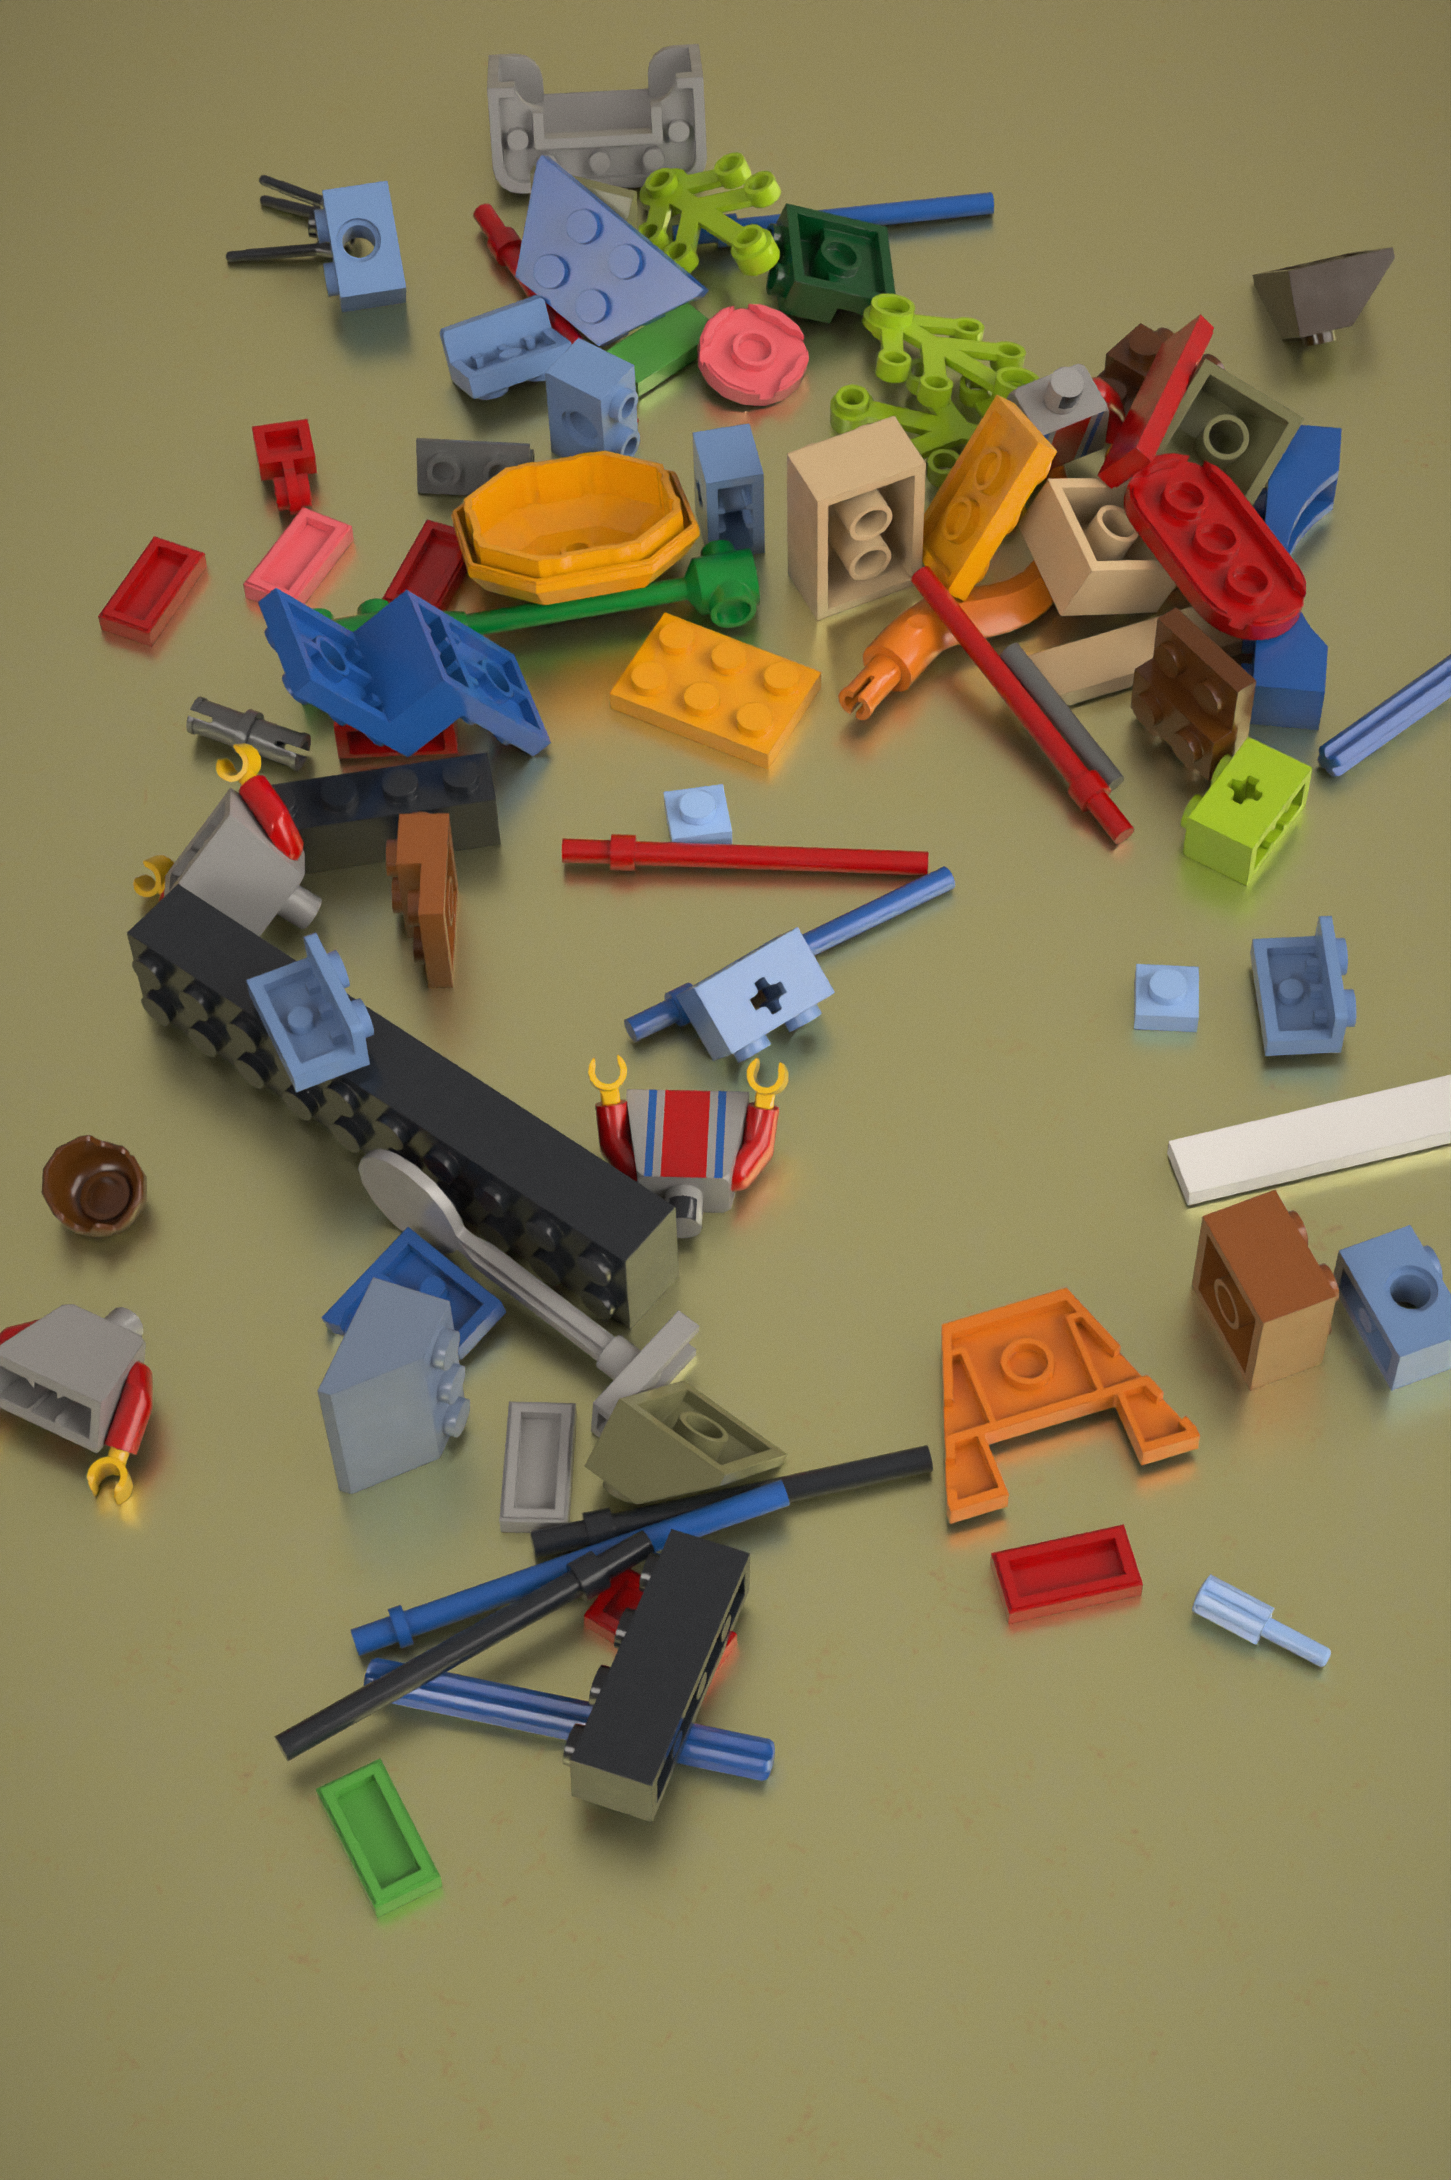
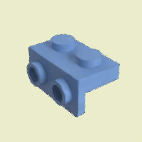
[440,295,571,400]
[1250,916,1356,1056]
[246,932,374,1092]

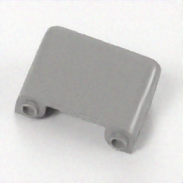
[487,44,707,194]

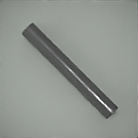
[1000,643,1124,790]

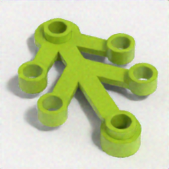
[638,152,781,276]
[862,293,1039,408]
[830,358,993,487]

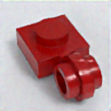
[252,419,317,516]

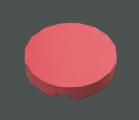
[697,304,809,406]

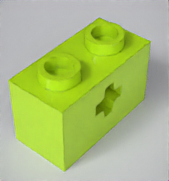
[1180,737,1312,886]

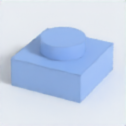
[663,784,733,844]
[1134,964,1199,1032]

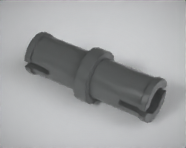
[186,696,311,771]

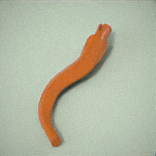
[838,465,1068,720]

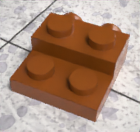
[386,811,459,988]

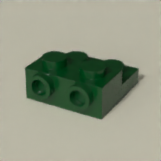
[766,203,896,324]

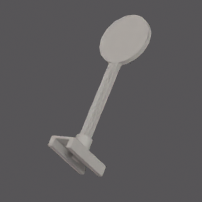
[358,1148,699,1437]

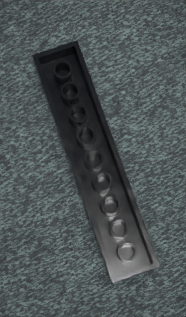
[127,884,679,1330]

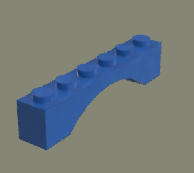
[1241,425,1342,730]

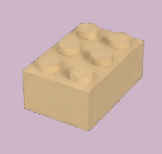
[787,416,926,621]

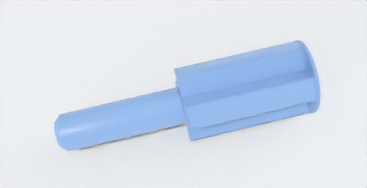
[1192,1574,1331,1667]

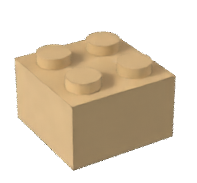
[1018,478,1176,616]

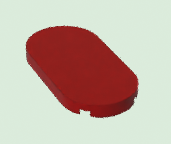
[1124,453,1306,640]

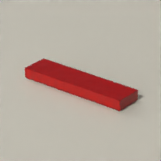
[1097,314,1214,489]

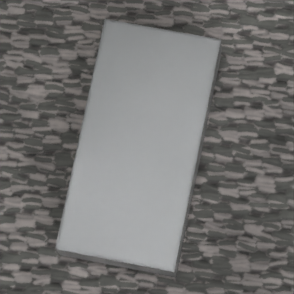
[499,1401,577,1533]

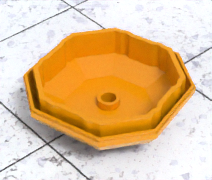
[451,450,700,605]

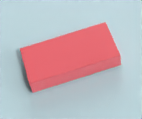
[243,507,354,604]

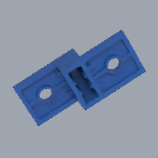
[258,588,551,757]

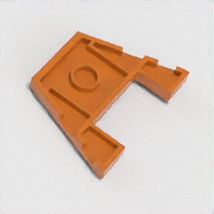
[941,1287,1200,1524]

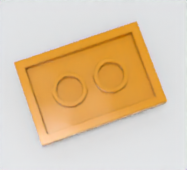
[922,395,1057,601]
[609,612,821,770]

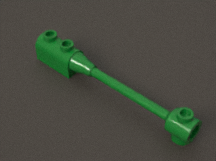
[302,540,760,706]

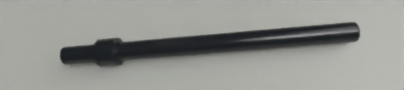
[530,1445,933,1558]
[274,1530,655,1761]

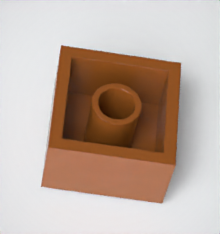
[1191,1190,1339,1391]

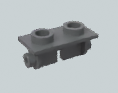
[416,438,535,495]

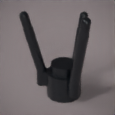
[226,175,356,262]

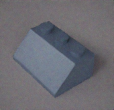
[317,1277,470,1494]

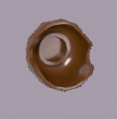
[41,1135,147,1238]

